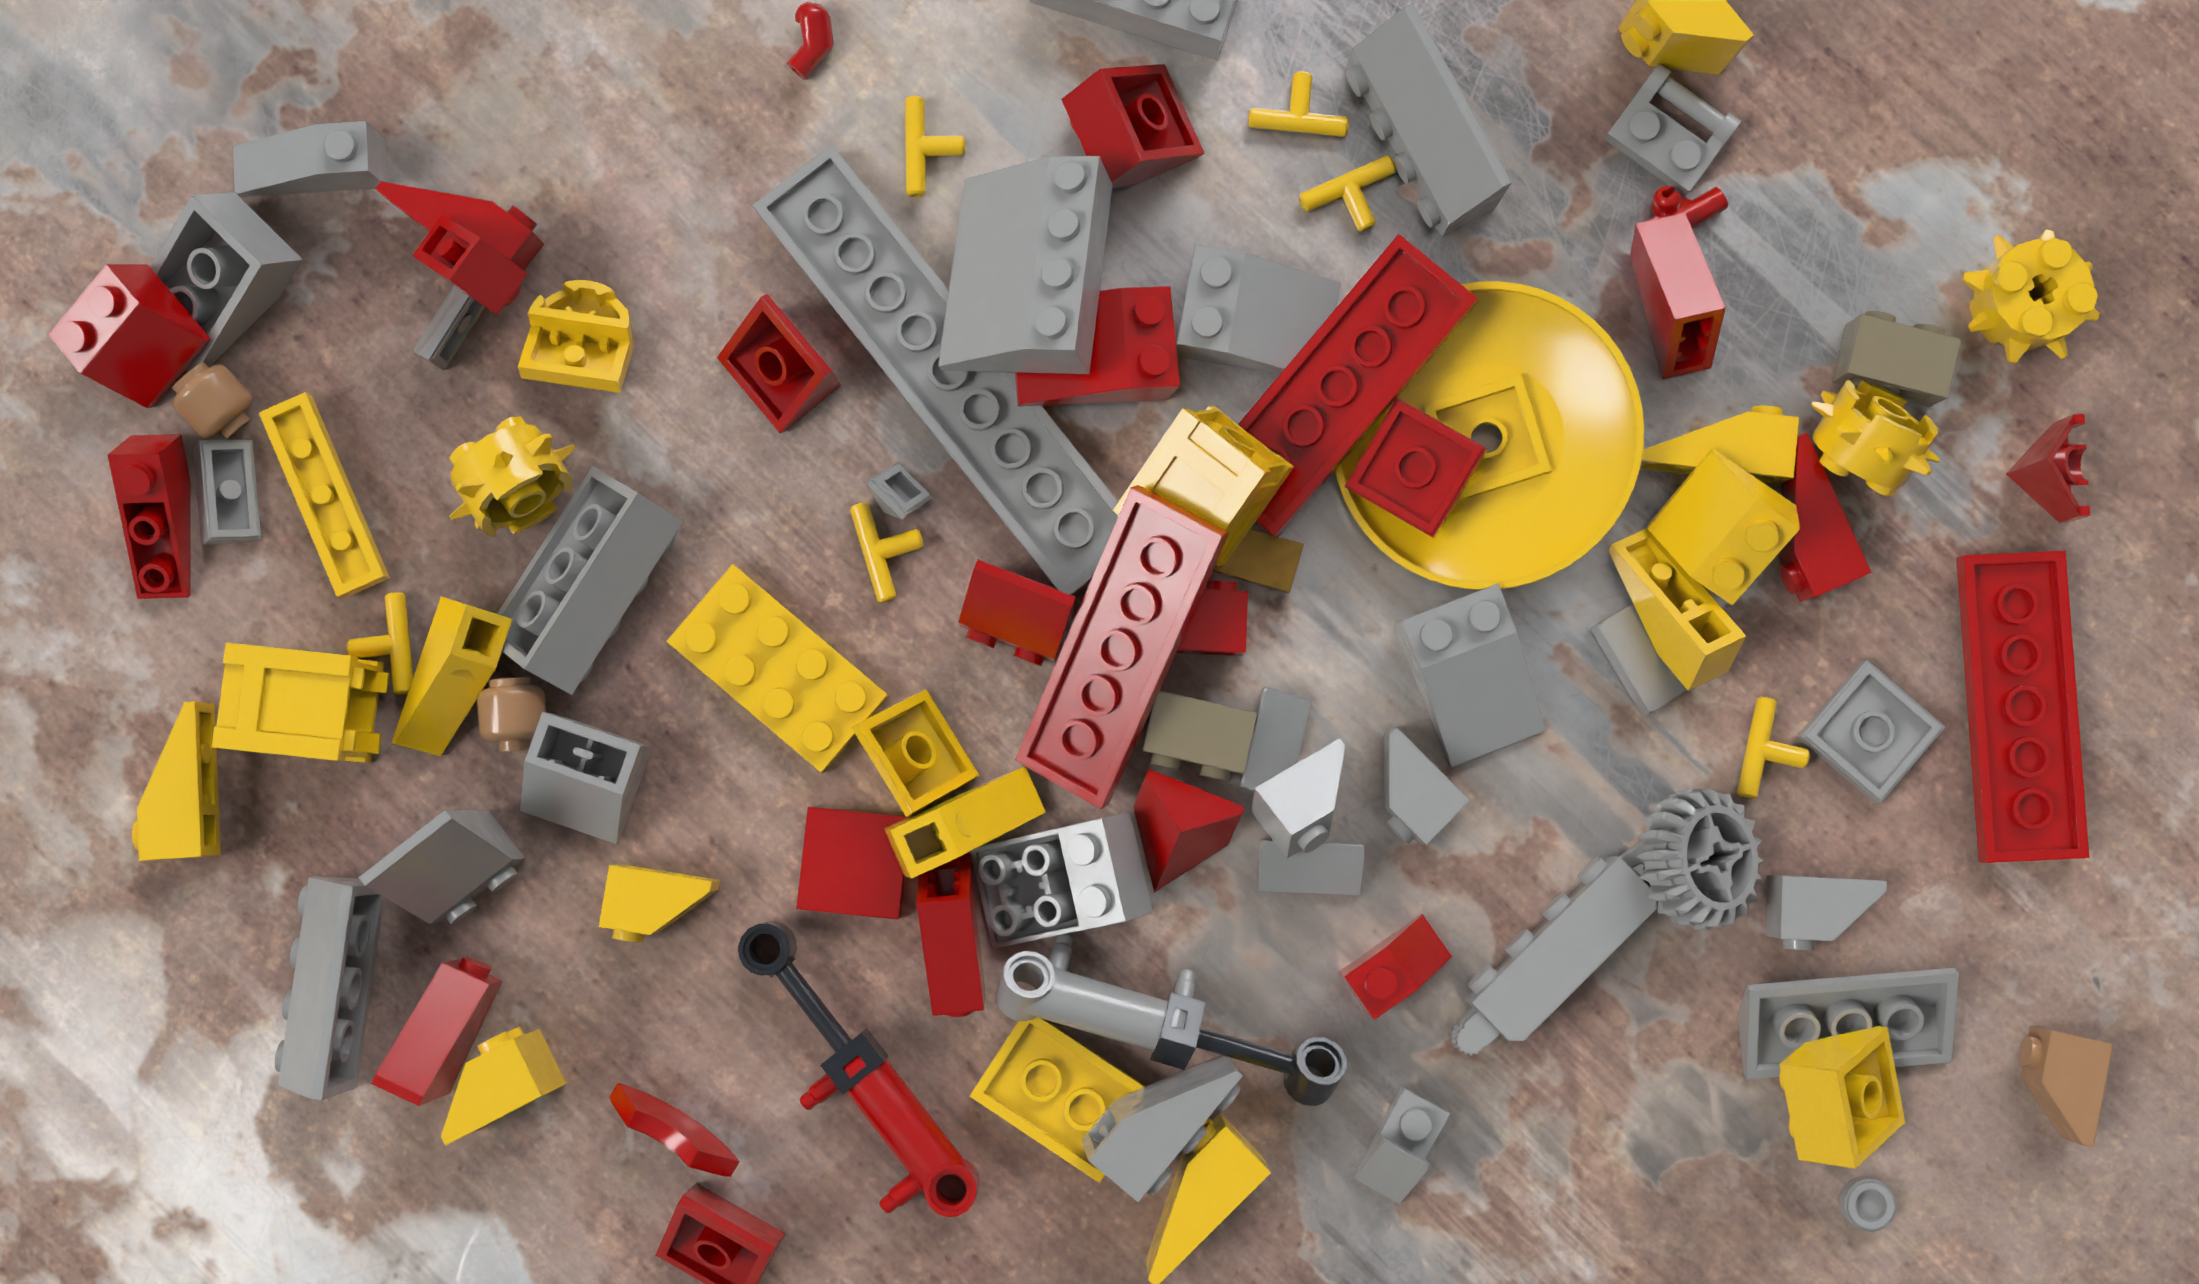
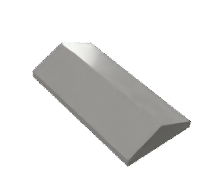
[1738,968,1959,1080]

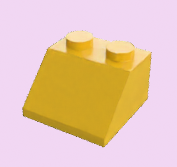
[1618,0,1754,75]
[1647,448,1800,605]
[441,1026,567,1146]
[1779,1026,1906,1169]

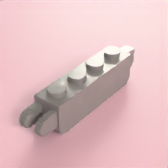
[1449,841,1657,1056]

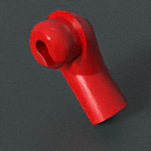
[787,2,834,80]
[1651,186,1728,229]

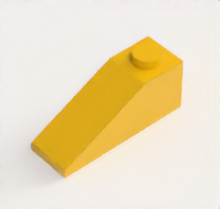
[1640,405,1799,485]
[1608,528,1746,691]
[132,701,221,861]

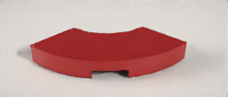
[609,1083,740,1177]

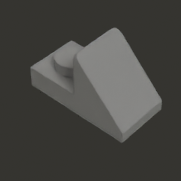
[1353,1086,1450,1204]

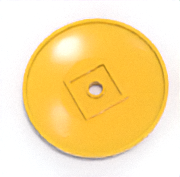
[1335,281,1644,590]

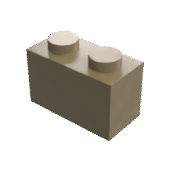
[1832,311,1962,407]
[1142,691,1258,782]

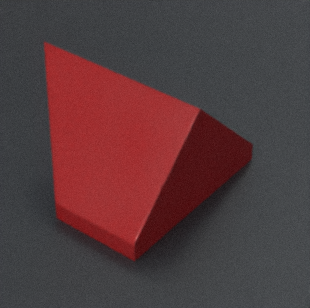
[2006,414,2090,523]
[1133,769,1245,893]

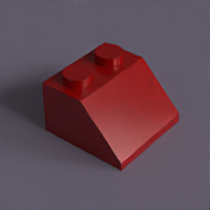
[1061,64,1205,189]
[48,264,212,408]
[958,559,1077,667]

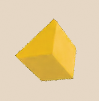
[852,689,979,817]

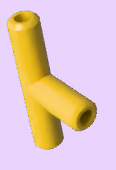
[1248,71,1349,137]
[905,95,966,198]
[1299,155,1396,232]
[850,502,924,603]
[346,592,413,695]
[1737,696,1810,799]

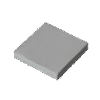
[1796,660,1945,804]

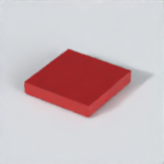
[1344,398,1487,539]
[796,807,908,920]

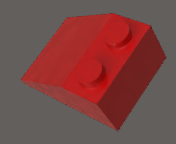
[1015,286,1180,407]

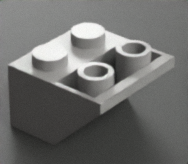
[520,712,653,844]

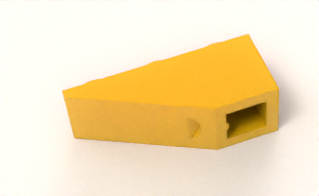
[391,596,512,756]
[884,766,1046,879]

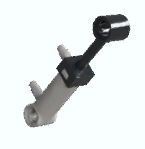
[996,933,1347,1106]

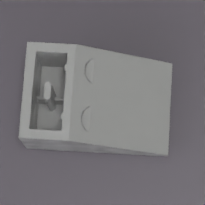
[971,812,1153,949]
[1081,1055,1243,1202]

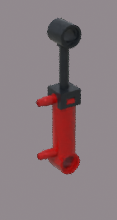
[738,921,980,1217]

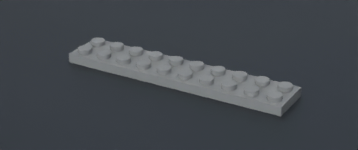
[752,144,1119,595]

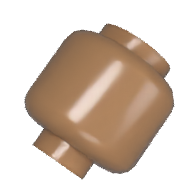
[172,362,253,439]
[477,677,547,752]

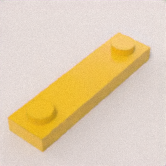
[259,392,390,599]

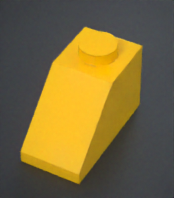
[599,864,720,943]

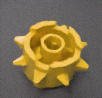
[1961,229,2100,364]
[1811,380,1940,496]
[449,416,575,537]

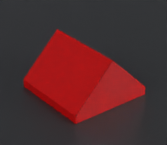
[717,294,841,434]
[655,1183,785,1284]

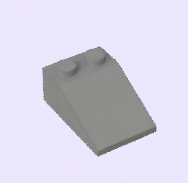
[150,192,303,373]
[1176,244,1341,375]
[1394,584,1546,768]
[358,810,526,925]

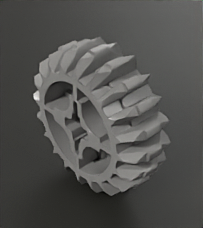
[1636,788,1765,930]

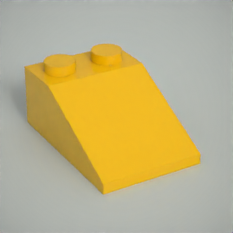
[1146,1113,1271,1284]

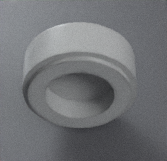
[1839,1176,1896,1232]

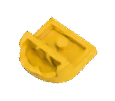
[518,280,634,393]

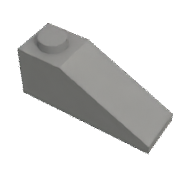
[233,121,387,197]

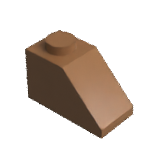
[2019,1025,2113,1148]

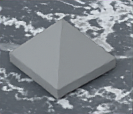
[867,462,932,520]

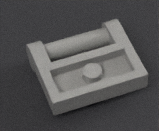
[1604,63,1741,197]

